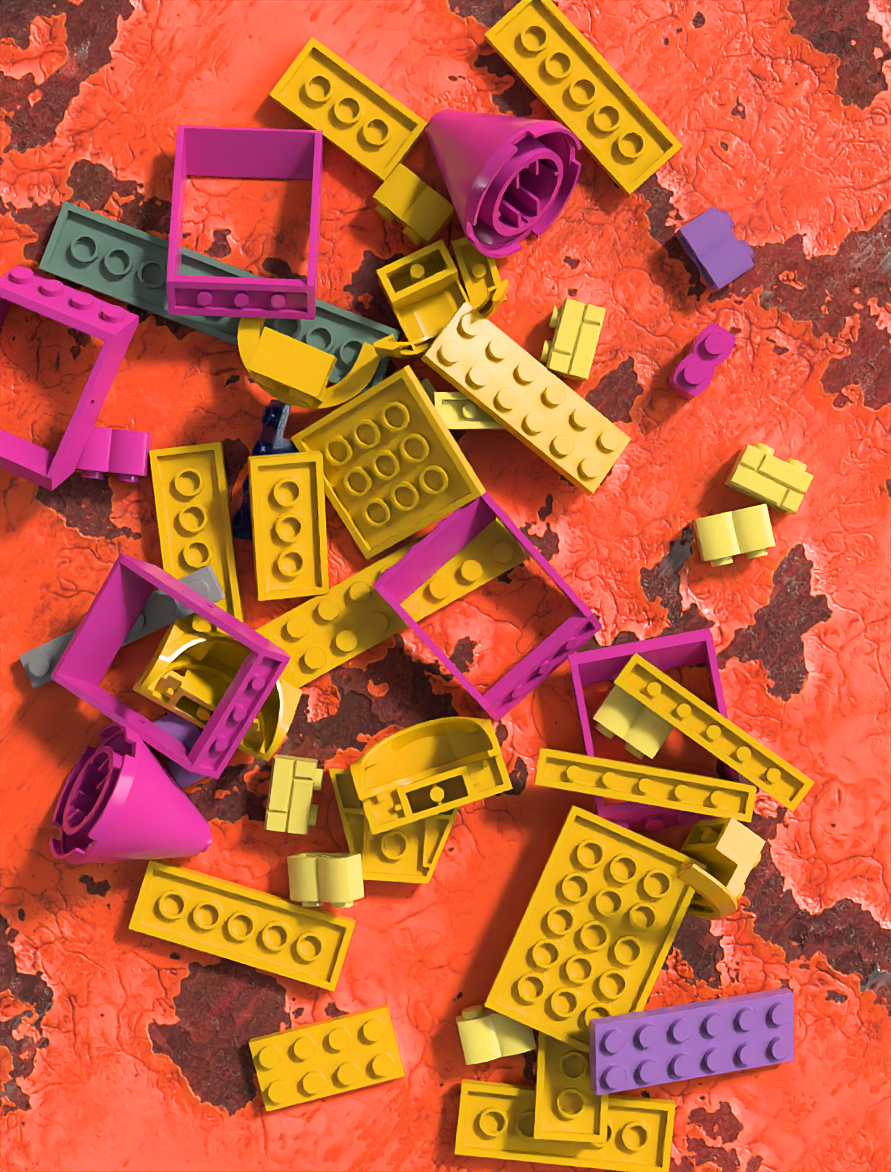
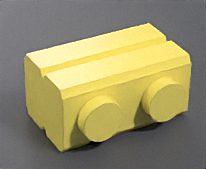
[540,298,606,382]
[725,442,813,515]
[264,754,323,835]

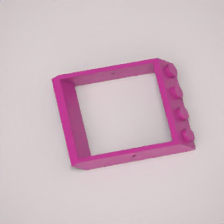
[166,125,323,320]
[0,266,139,491]
[373,492,602,722]
[50,553,291,779]
[568,628,740,833]

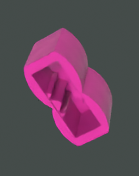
[668,322,735,401]
[75,427,153,483]

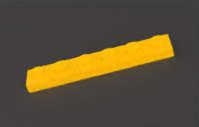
[613,652,815,812]
[534,747,757,822]

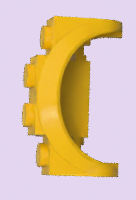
[132,619,302,762]
[350,717,513,835]

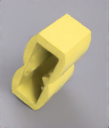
[693,504,775,567]
[592,683,675,759]
[287,852,364,908]
[456,1005,537,1065]

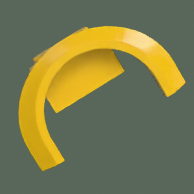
[373,239,509,359]
[237,317,382,409]
[676,817,766,920]

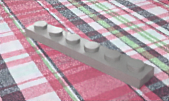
[19,565,226,688]

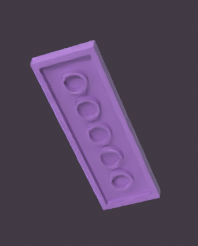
[589,988,794,1095]

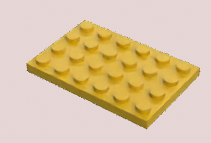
[484,804,707,1054]

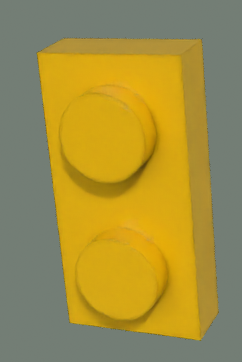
[451,237,507,309]

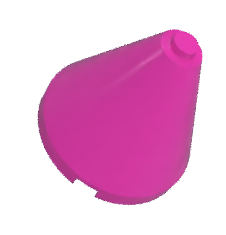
[427,109,581,258]
[49,722,212,865]

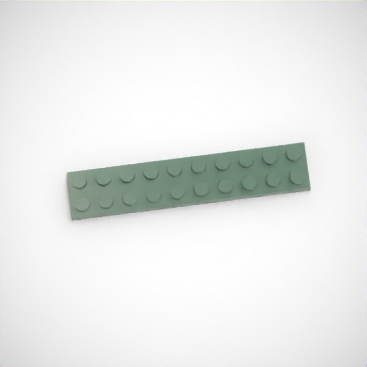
[39,201,401,394]

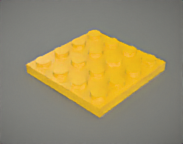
[291,365,486,560]

